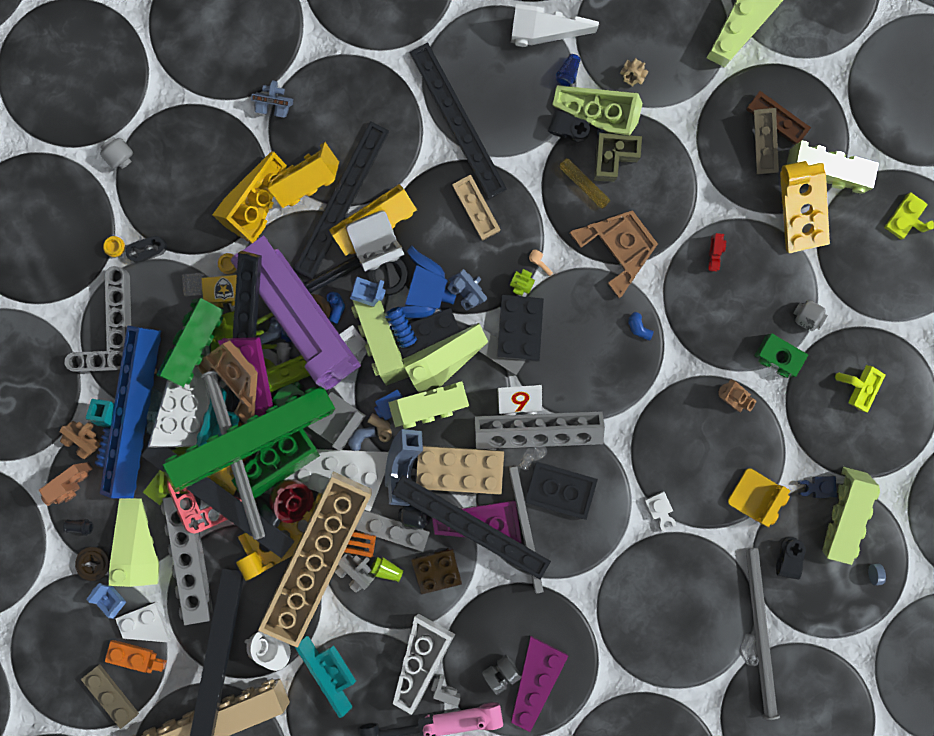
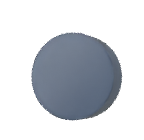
[868,563,886,585]

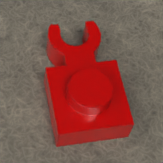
[708,233,726,272]

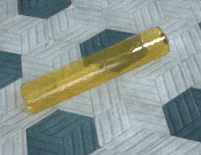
[559,159,610,209]

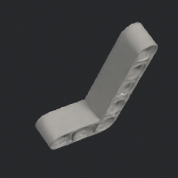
[65,266,131,372]

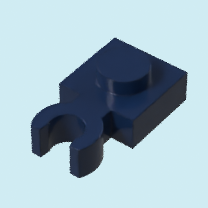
[798,476,837,498]

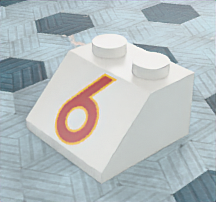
[497,385,542,415]

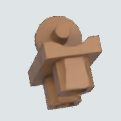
[719,379,756,413]
[59,421,101,459]

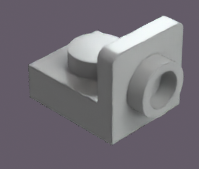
[431,674,460,707]

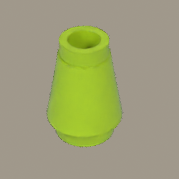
[370,557,403,582]

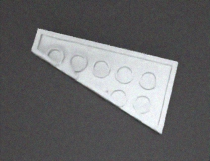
[148,326,210,447]
[256,449,389,512]

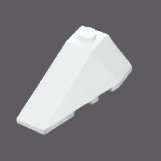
[511,4,599,47]

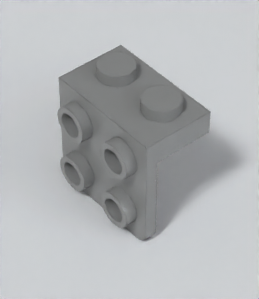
[346,210,404,271]

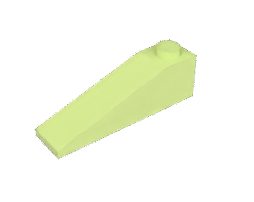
[553,85,643,135]
[403,323,488,393]
[109,498,159,587]

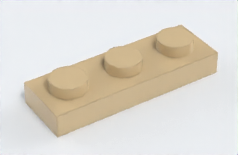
[452,175,501,241]

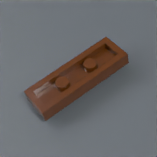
[746,91,811,145]

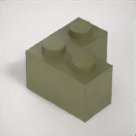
[594,133,642,182]

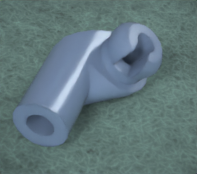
[348,426,376,451]

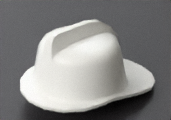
[245,631,291,671]

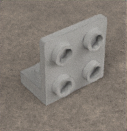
[308,392,366,451]

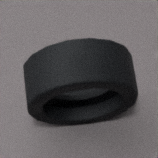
[367,259,408,296]

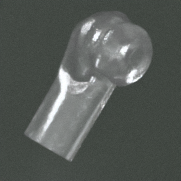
[519,447,547,470]
[739,633,759,667]

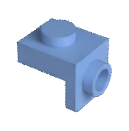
[350,277,385,307]
[86,583,126,619]

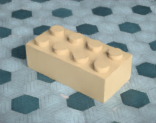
[416,445,504,494]

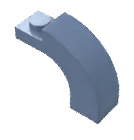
[385,429,423,506]

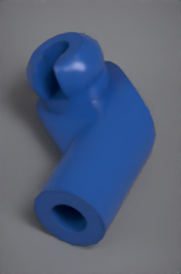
[327,292,345,324]
[628,312,654,341]

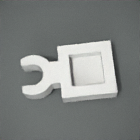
[644,491,676,532]

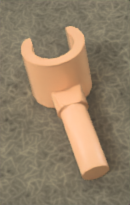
[529,250,553,276]

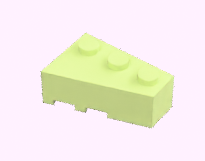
[388,381,469,429]

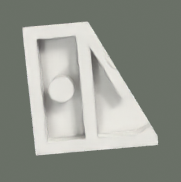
[116,602,171,642]

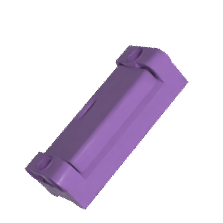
[231,235,361,390]

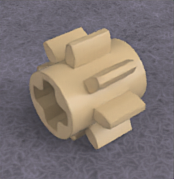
[620,58,648,86]

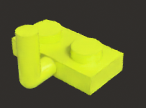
[884,192,934,239]
[835,365,885,413]

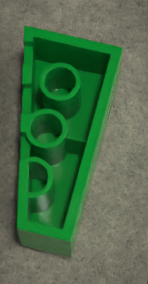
[157,298,224,387]
[231,429,320,499]

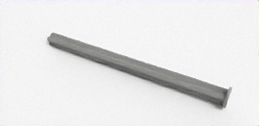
[201,371,265,540]
[746,548,780,720]

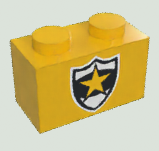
[201,275,237,308]

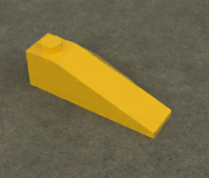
[212,151,287,244]

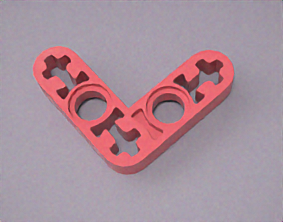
[167,480,242,533]

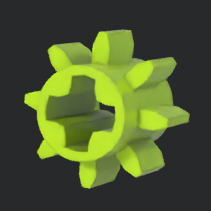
[510,269,535,296]

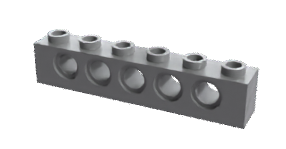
[475,411,605,449]
[161,494,214,625]

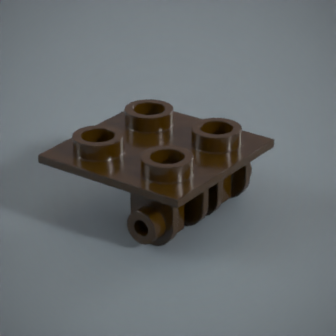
[411,548,462,595]

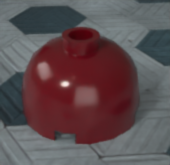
[269,479,314,523]

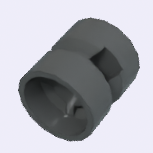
[482,655,522,695]

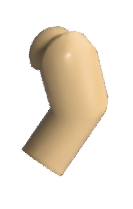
[368,413,392,442]

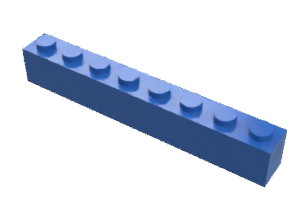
[100,325,161,498]

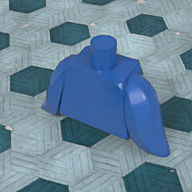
[401,245,456,319]

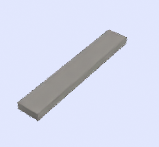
[508,465,544,594]

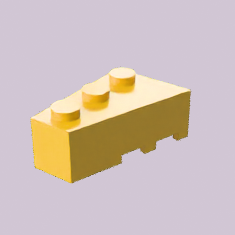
[268,142,339,208]

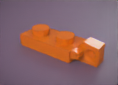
[105,640,167,673]

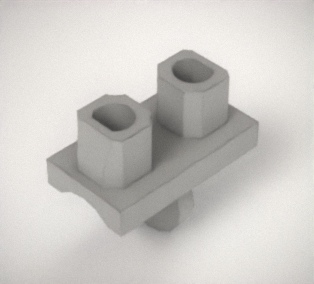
[335,553,375,592]

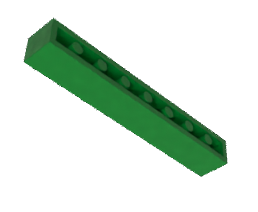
[163,387,335,493]

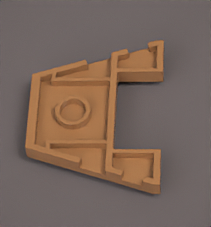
[569,210,658,299]
[195,340,258,424]

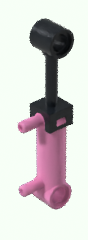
[358,702,504,736]

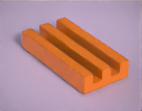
[344,531,376,557]

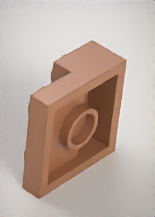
[39,462,93,506]

